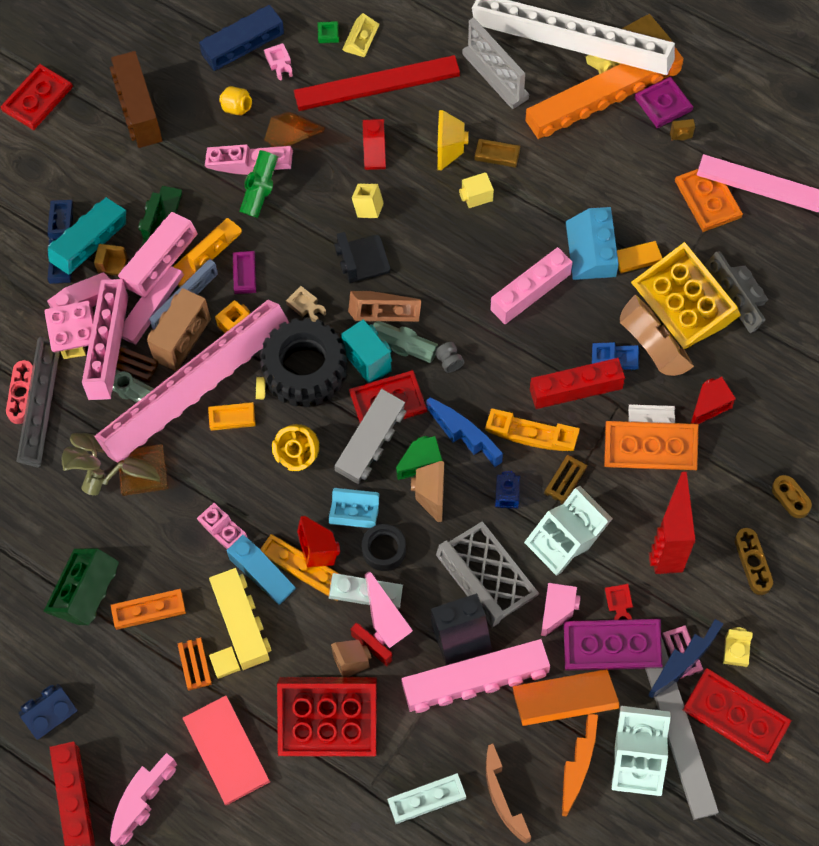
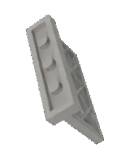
[462,18,529,110]
[436,521,539,627]

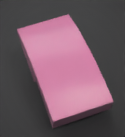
[197,503,248,549]

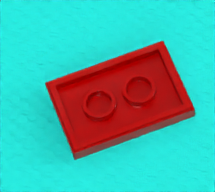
[0,64,73,130]
[349,370,427,423]

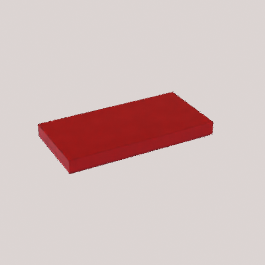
[682,668,792,763]

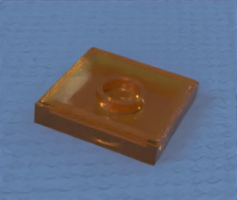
[118,444,168,496]

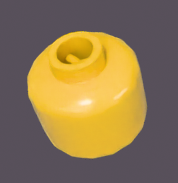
[219,86,252,116]

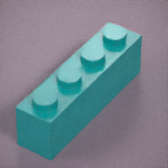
[48,197,126,275]

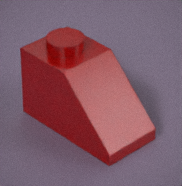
[363,119,386,170]
[691,377,736,424]
[297,516,340,567]

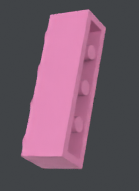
[118,212,198,298]
[491,247,572,324]

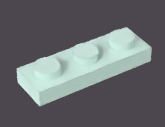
[329,573,403,610]
[387,773,466,824]

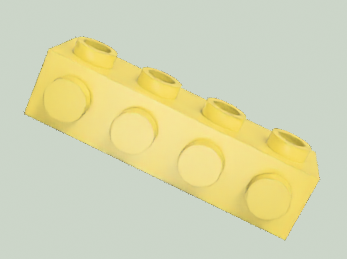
[209,568,272,670]

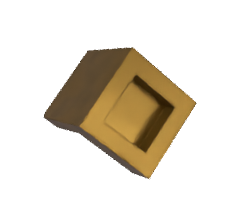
[94,244,128,276]

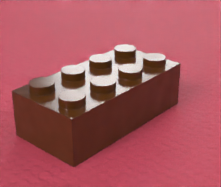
[109,51,163,148]

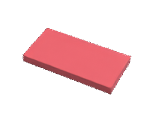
[183,696,270,805]

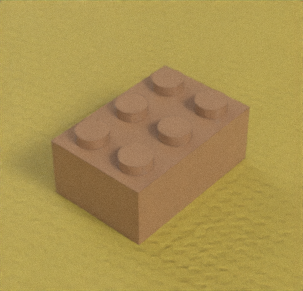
[147,288,211,372]

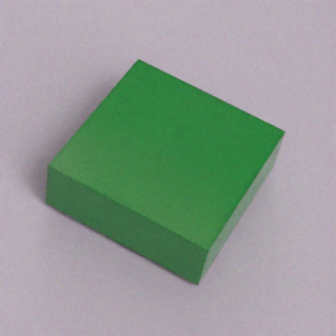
[318,21,339,43]

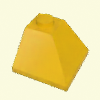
[438,110,469,170]

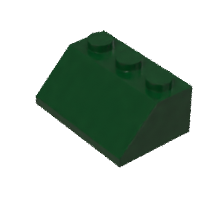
[44,549,119,626]

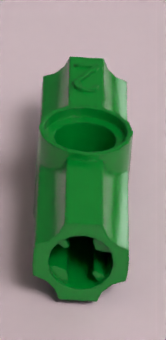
[239,150,278,218]

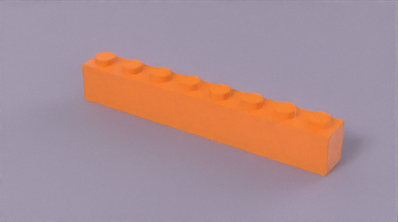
[525,41,684,139]

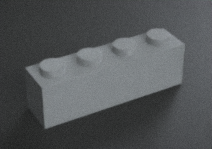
[335,389,406,484]

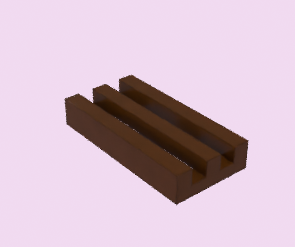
[116,347,158,383]

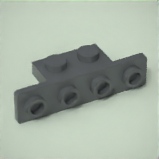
[705,251,768,333]

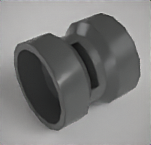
[435,342,465,373]

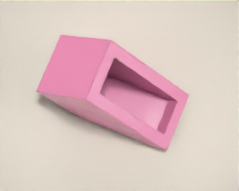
[541,583,580,636]

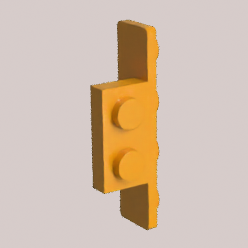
[173,218,242,287]

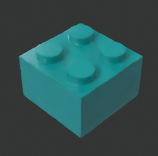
[342,319,392,383]

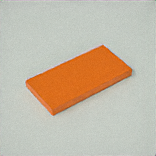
[604,421,698,470]
[513,669,619,726]

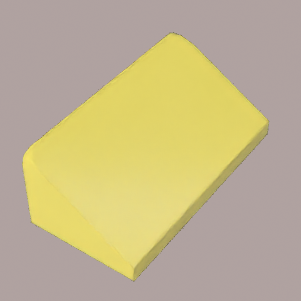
[342,13,380,57]

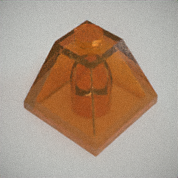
[264,112,325,147]

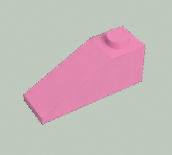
[47,272,111,308]
[365,572,413,648]

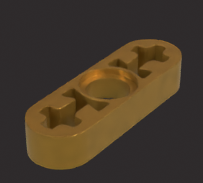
[735,528,773,595]

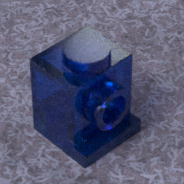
[495,471,520,509]

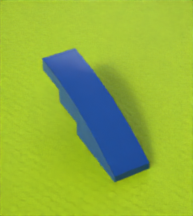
[427,397,503,467]

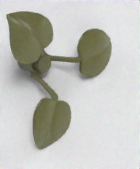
[62,433,160,495]

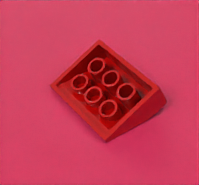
[649,472,695,574]
[277,677,377,756]

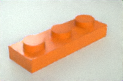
[111,589,186,630]

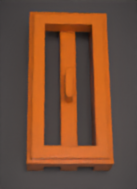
[177,637,212,691]

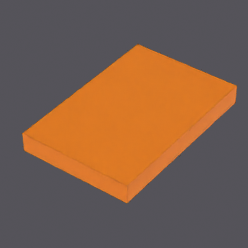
[675,169,743,232]

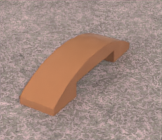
[486,744,531,843]

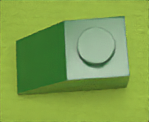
[396,436,442,480]

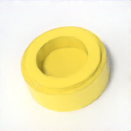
[256,377,266,400]

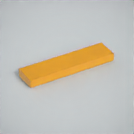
[260,534,339,601]

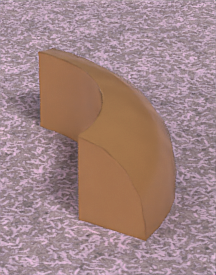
[620,295,694,376]

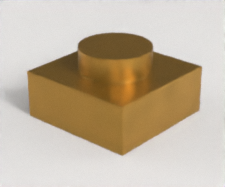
[670,119,695,140]

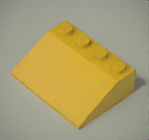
[631,242,741,349]

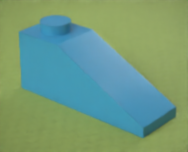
[226,535,296,605]

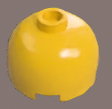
[272,424,319,471]

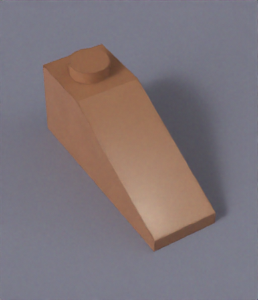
[348,291,421,322]

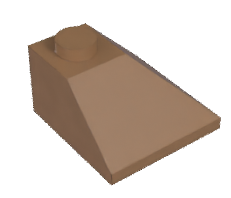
[411,461,444,522]

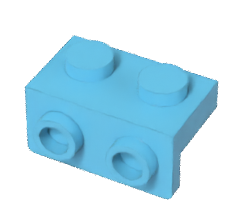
[329,488,379,528]

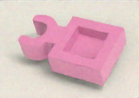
[264,44,293,80]

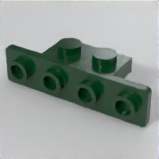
[139,186,182,247]

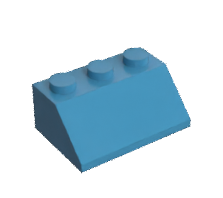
[566,207,618,280]

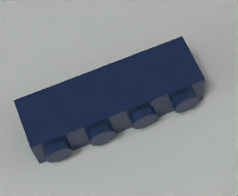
[199,5,284,71]

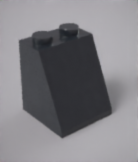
[431,593,492,666]

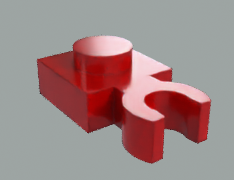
[605,584,633,620]

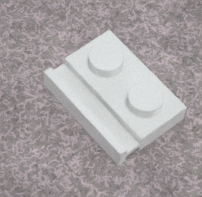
[628,405,675,423]

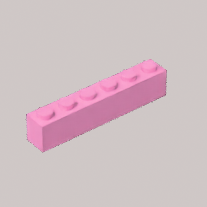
[82,279,128,400]
[402,639,550,713]

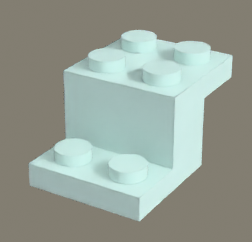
[524,486,613,576]
[612,706,671,796]

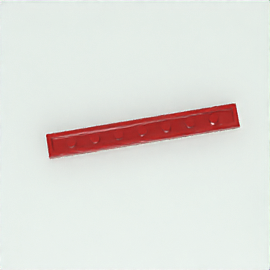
[294,55,460,111]

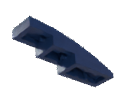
[47,200,73,284]
[649,619,723,698]

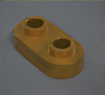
[772,475,812,518]

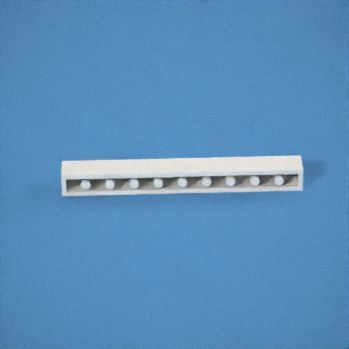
[472,0,675,75]

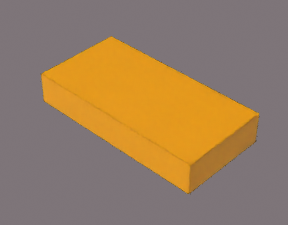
[617,241,662,273]
[208,402,256,431]

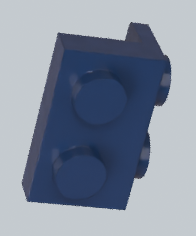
[18,684,78,740]

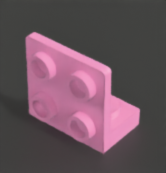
[45,301,94,352]

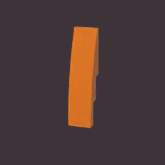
[562,714,598,816]

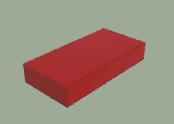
[351,623,392,666]

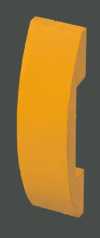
[485,408,580,451]

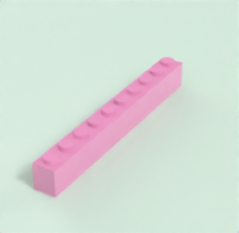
[94,300,289,463]

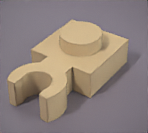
[286,286,326,322]

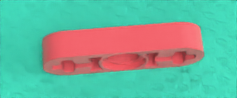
[6,360,33,424]

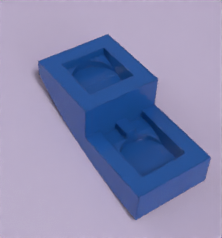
[592,342,640,370]

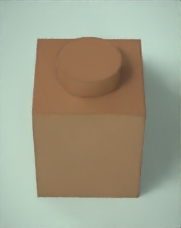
[331,640,371,677]

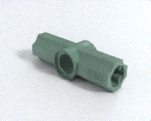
[373,321,438,363]
[112,370,154,403]

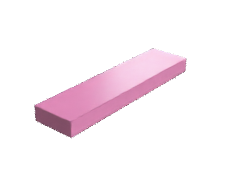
[122,266,184,345]

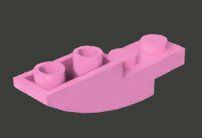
[205,144,293,175]
[110,753,177,846]

